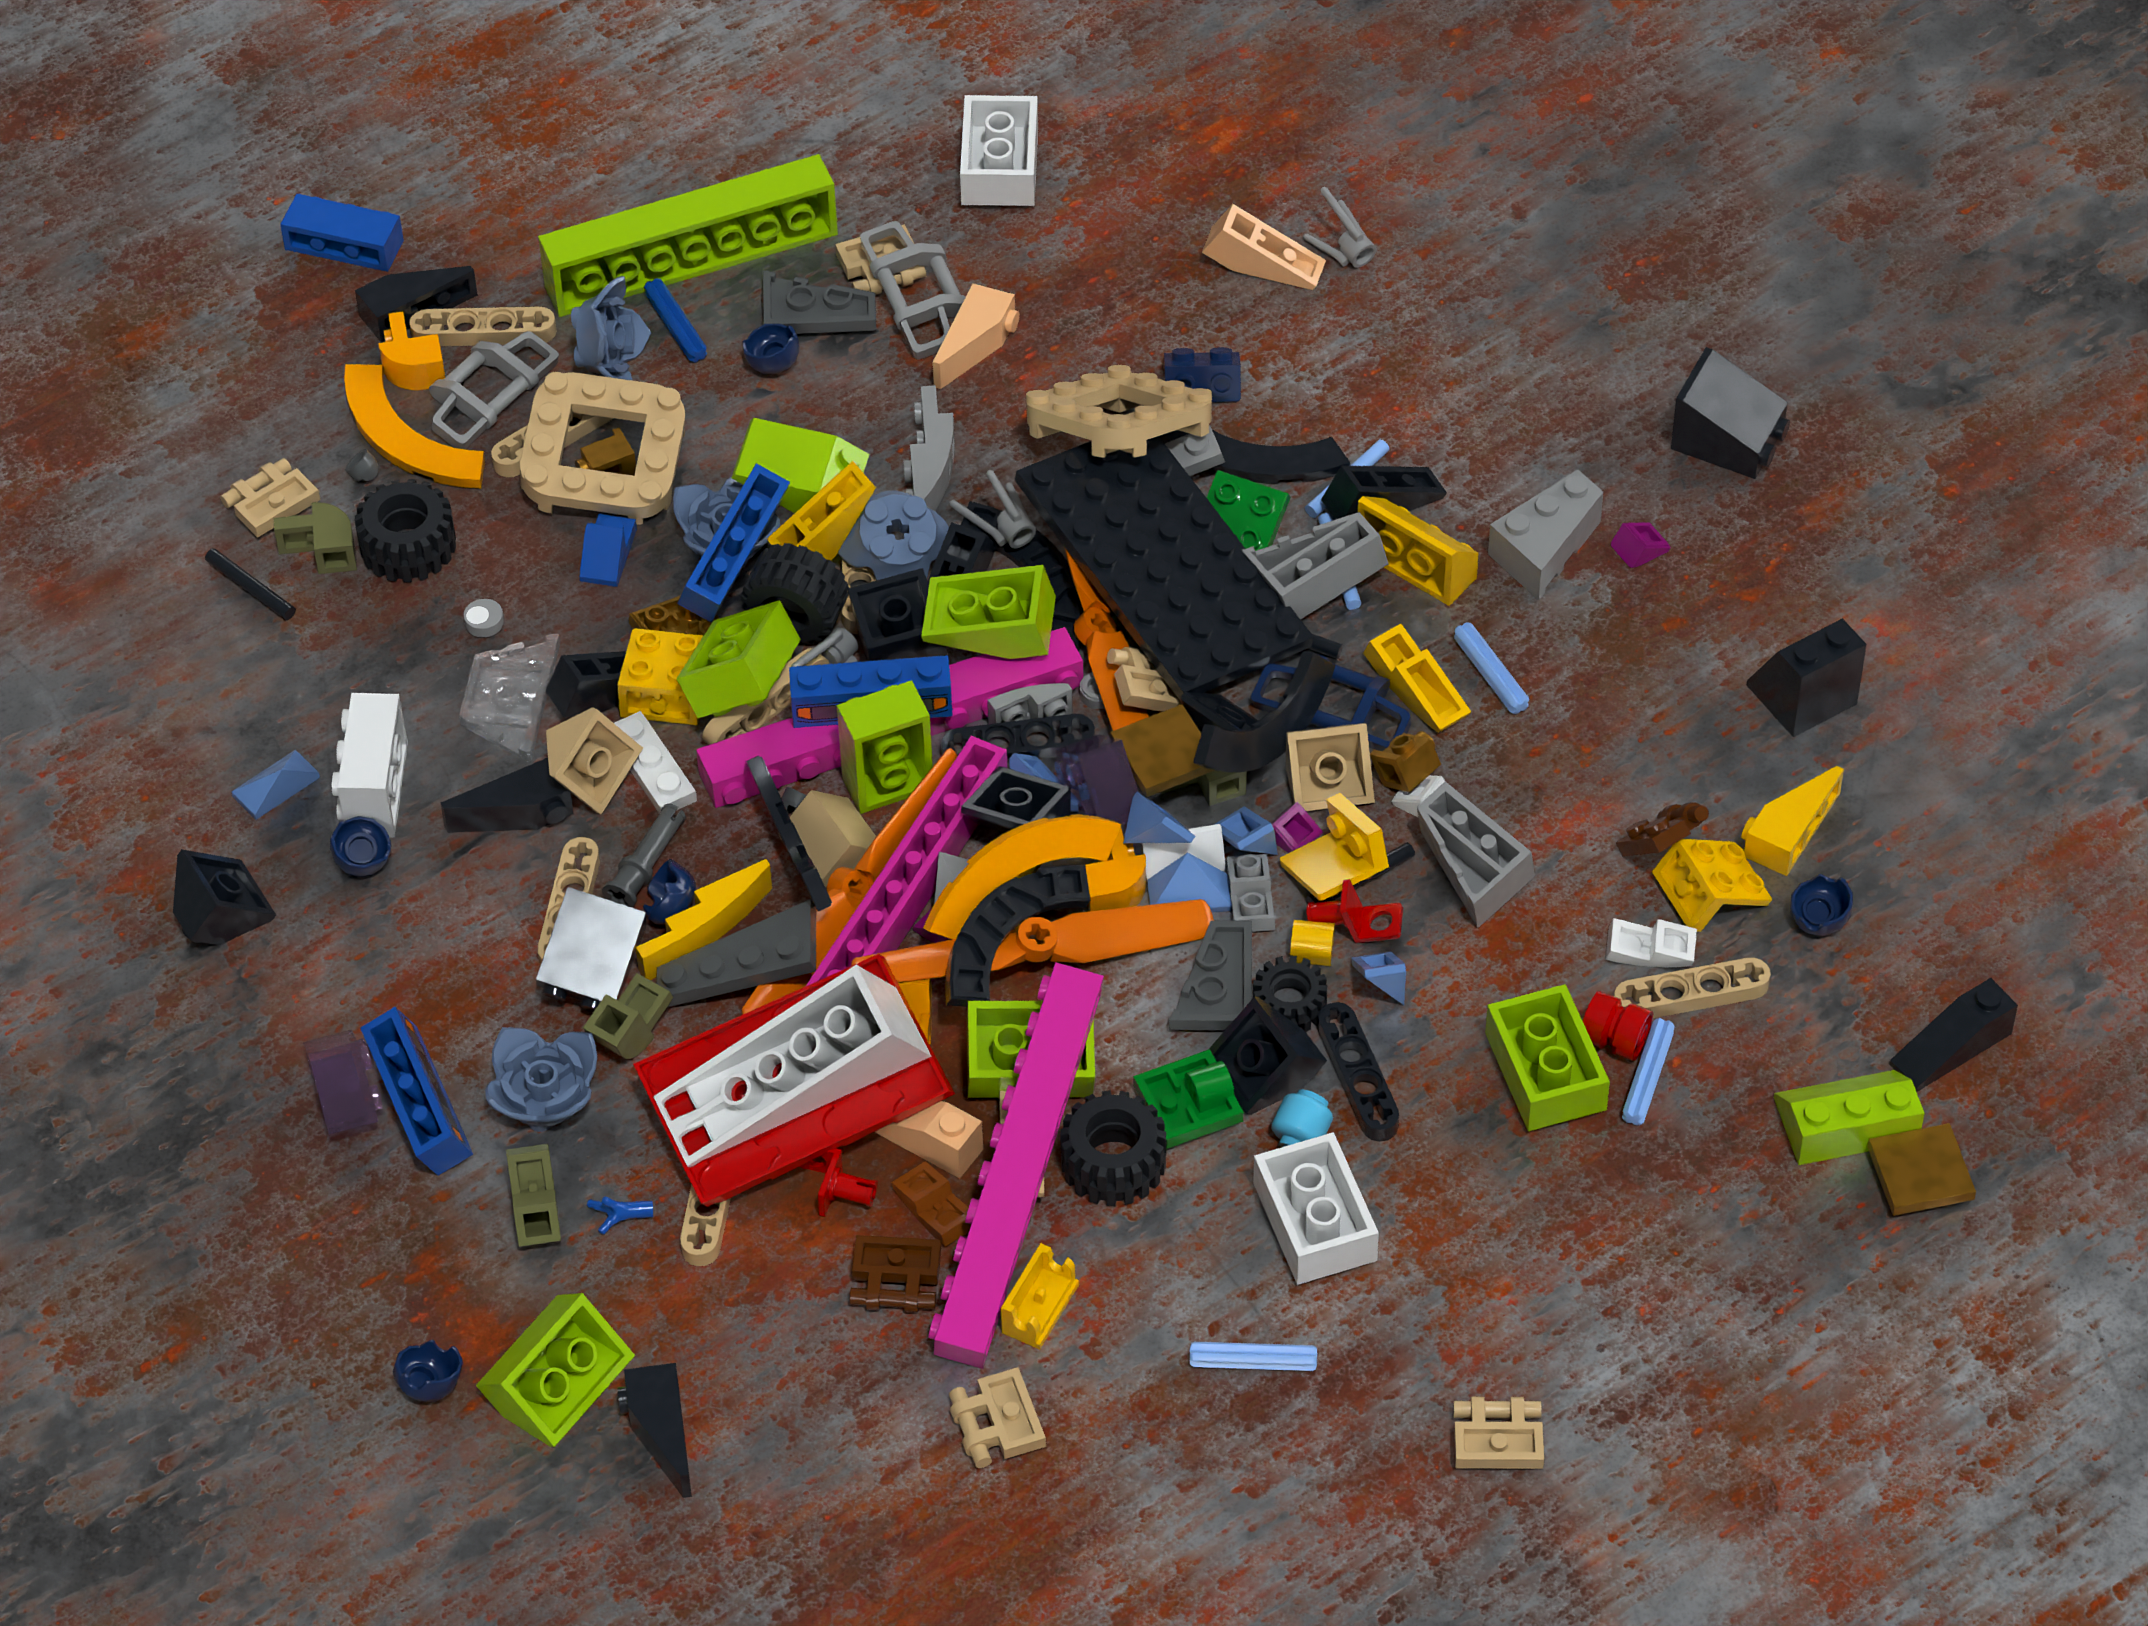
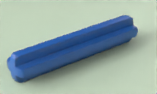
[644,278,707,363]

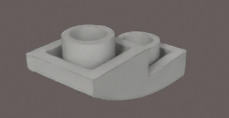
[988,683,1073,724]
[1227,854,1275,932]

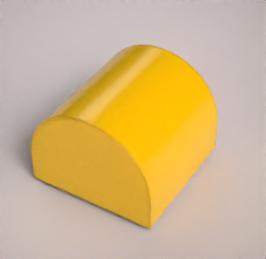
[1290,920,1335,966]

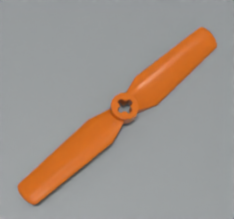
[1064,547,1149,769]
[742,748,957,1015]
[851,899,1214,983]

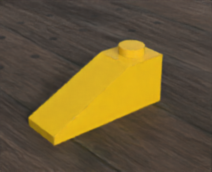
[767,461,876,560]
[1741,766,1844,876]

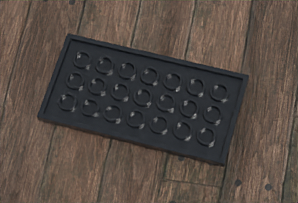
[1014,436,1314,700]

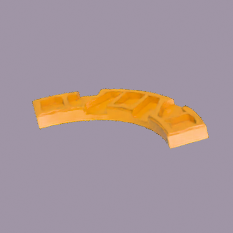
[344,364,485,489]
[923,814,1122,939]

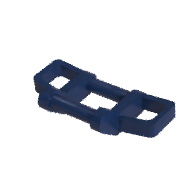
[1251,654,1411,751]

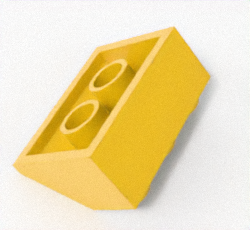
[1358,496,1479,606]

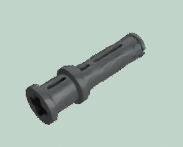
[602,803,686,908]

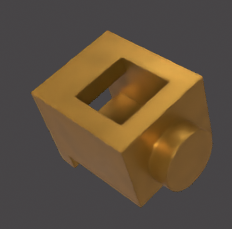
[575,427,636,476]
[1370,731,1441,792]

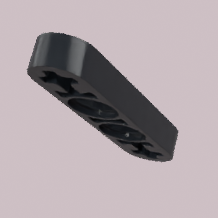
[941,714,1095,763]
[1318,1002,1399,1142]

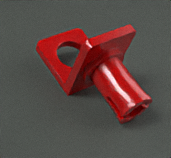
[1307,879,1403,943]
[799,1148,878,1217]

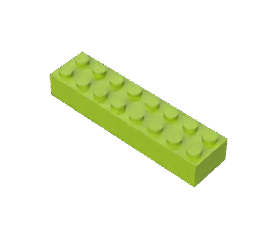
[538,154,838,317]

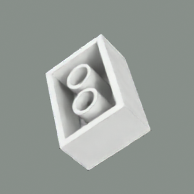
[960,95,1038,206]
[332,693,408,838]
[1253,1132,1379,1285]

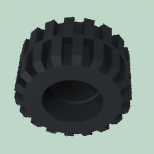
[355,479,456,582]
[741,543,849,645]
[1060,1090,1166,1206]

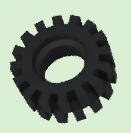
[1253,955,1328,1032]

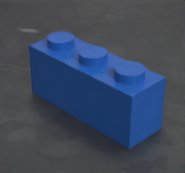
[280,194,404,272]

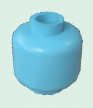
[1271,1089,1333,1148]

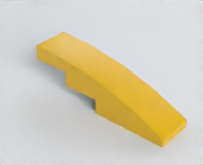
[636,859,772,980]

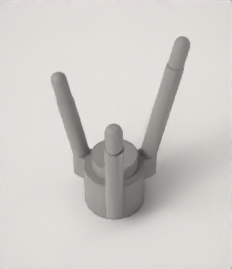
[1303,187,1377,268]
[949,470,1036,548]
[791,628,858,667]

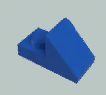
[579,514,637,587]

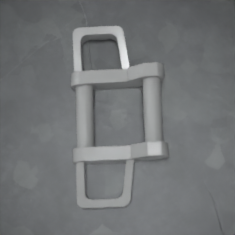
[860,221,966,360]
[429,331,559,450]

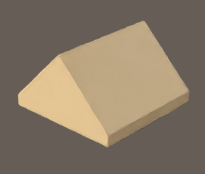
[546,708,643,815]
[1285,723,1375,811]
[779,790,876,887]

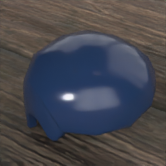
[742,323,800,374]
[330,816,392,877]
[643,859,696,925]
[1790,874,1853,936]
[393,1340,463,1402]

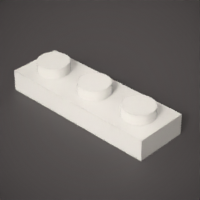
[614,711,697,814]

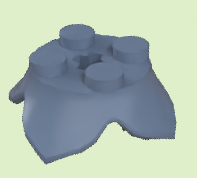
[571,276,652,381]
[673,476,780,563]
[838,490,949,580]
[485,1027,597,1132]

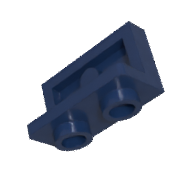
[1164,347,1241,402]

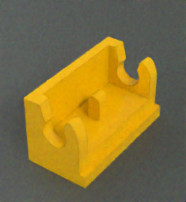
[1001,1243,1079,1350]

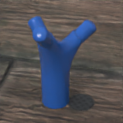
[587,1196,653,1235]

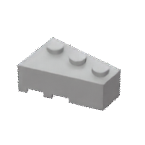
[1488,469,1603,600]
[1242,512,1389,620]
[1417,781,1535,928]

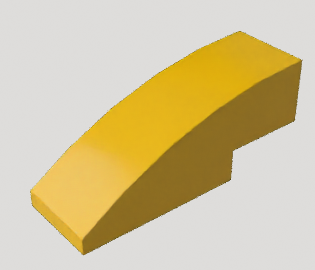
[1363,624,1471,733]

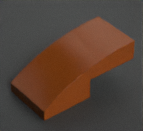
[891,1161,971,1247]

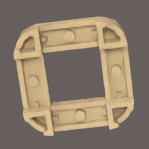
[1026,365,1212,458]
[520,372,685,525]

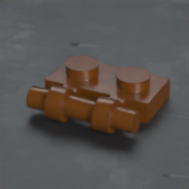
[1615,802,1709,857]
[850,1235,942,1312]

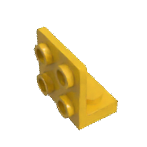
[617,628,703,725]
[1280,793,1389,901]
[1652,839,1772,932]

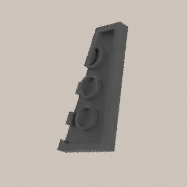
[656,899,816,1007]

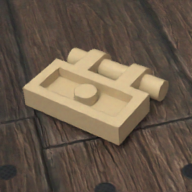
[835,224,926,295]
[220,458,321,538]
[1107,647,1180,712]
[949,1367,1046,1468]
[1453,1397,1544,1469]

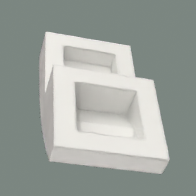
[1606,918,1697,968]

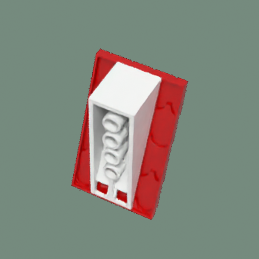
[633,954,955,1207]

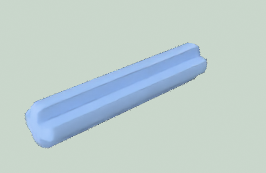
[1454,622,1529,714]
[1622,1018,1675,1126]
[1190,1341,1317,1371]

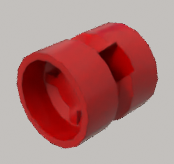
[1583,991,1654,1061]

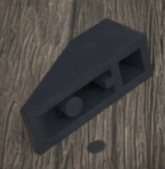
[355,266,478,343]
[1321,465,1447,520]
[927,522,997,585]
[545,651,626,717]
[440,757,574,833]
[1889,978,2018,1092]
[617,1363,692,1498]

